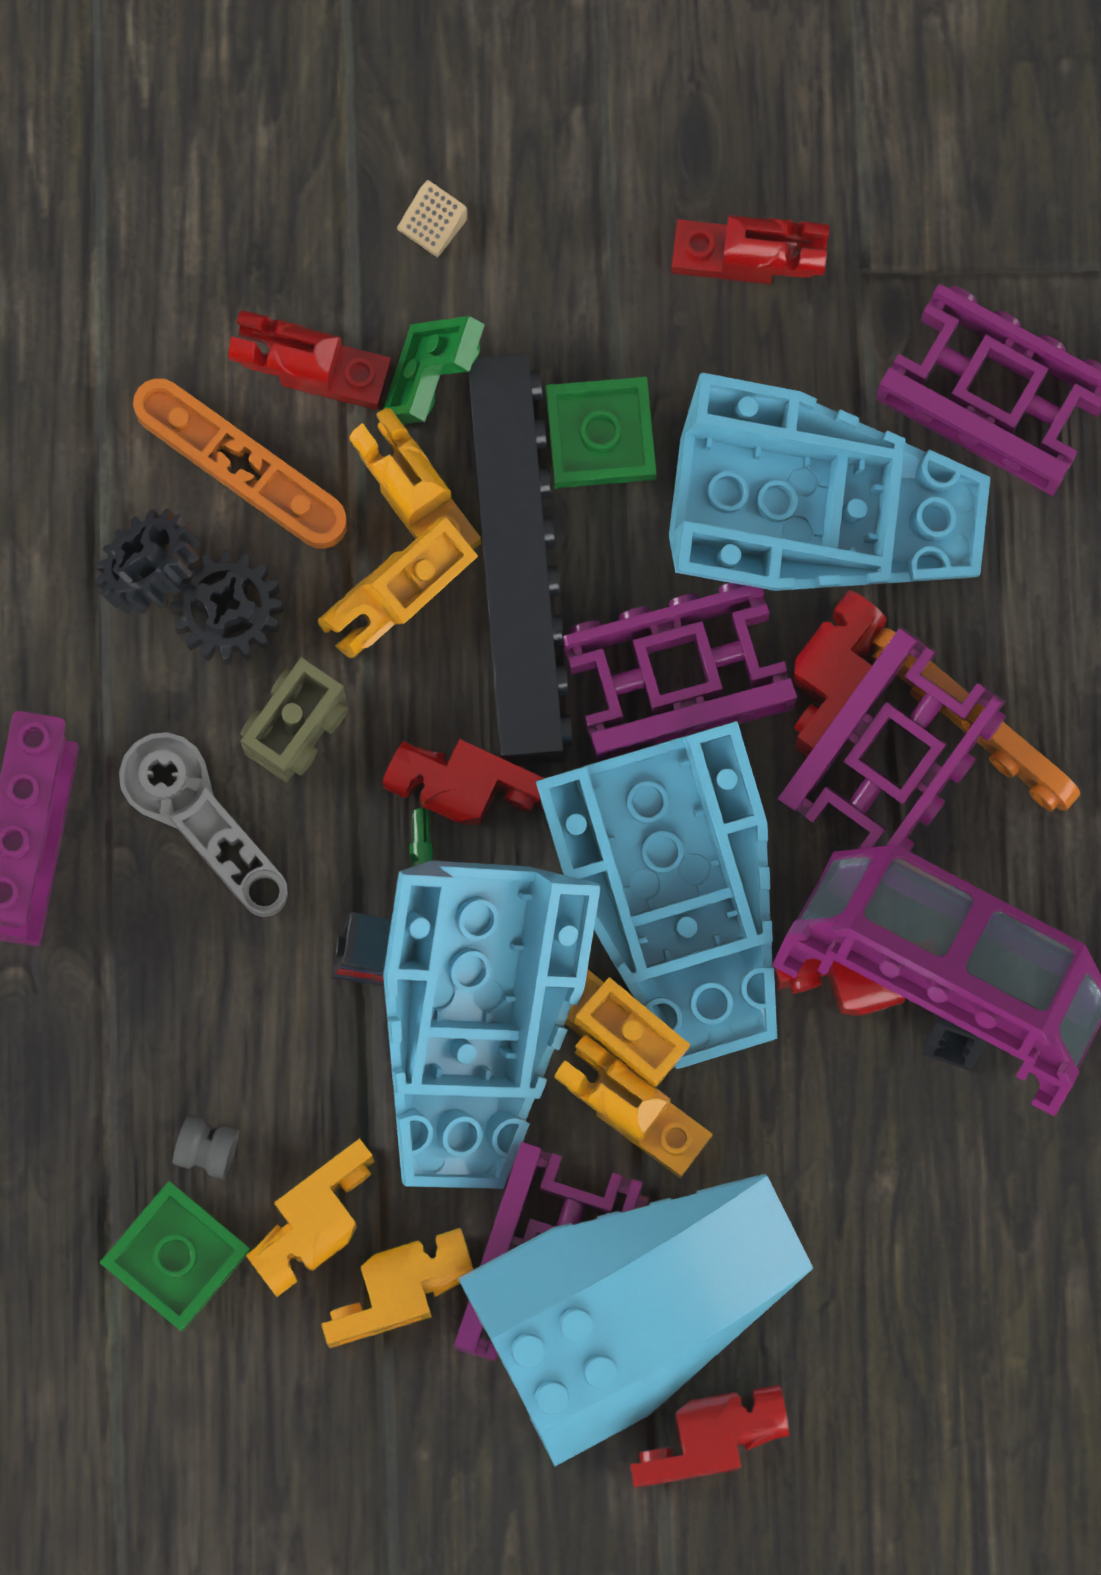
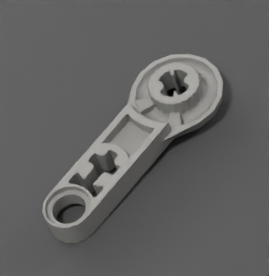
[119,732,288,917]

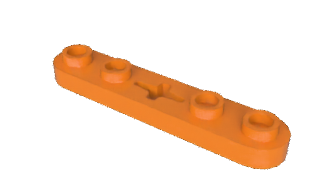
[133,378,347,549]
[870,628,1080,812]

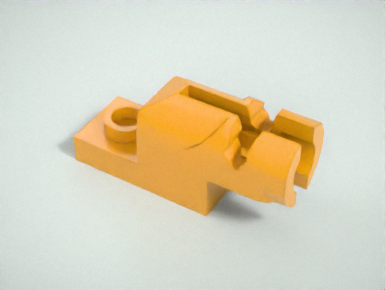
[349,408,482,549]
[318,517,478,658]
[565,969,691,1088]
[554,1035,713,1178]
[246,1138,374,1297]
[321,1228,473,1349]

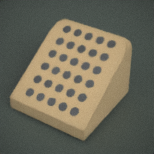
[397,180,468,258]

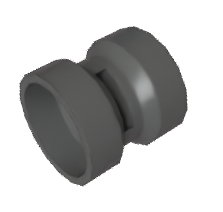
[173,1114,240,1180]

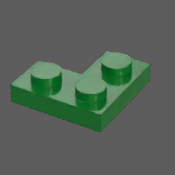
[383,316,485,424]

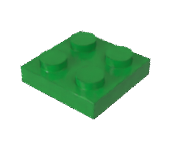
[546,377,656,488]
[99,1181,251,1332]

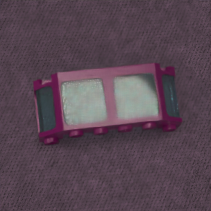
[772,845,1101,1117]

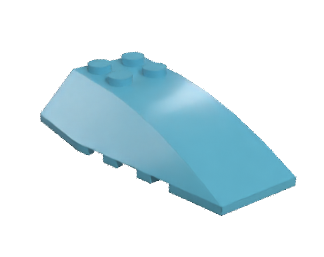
[669,373,990,591]
[535,721,777,1069]
[383,861,601,1189]
[458,1174,813,1466]

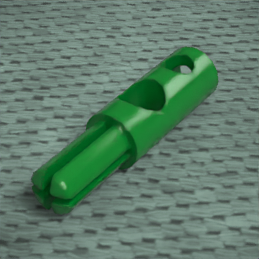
[410,808,433,867]

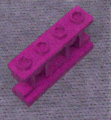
[876,284,1101,497]
[562,583,797,763]
[778,628,1007,852]
[0,711,80,947]
[454,1142,649,1362]

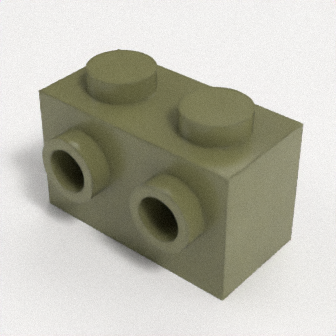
[240,657,348,783]

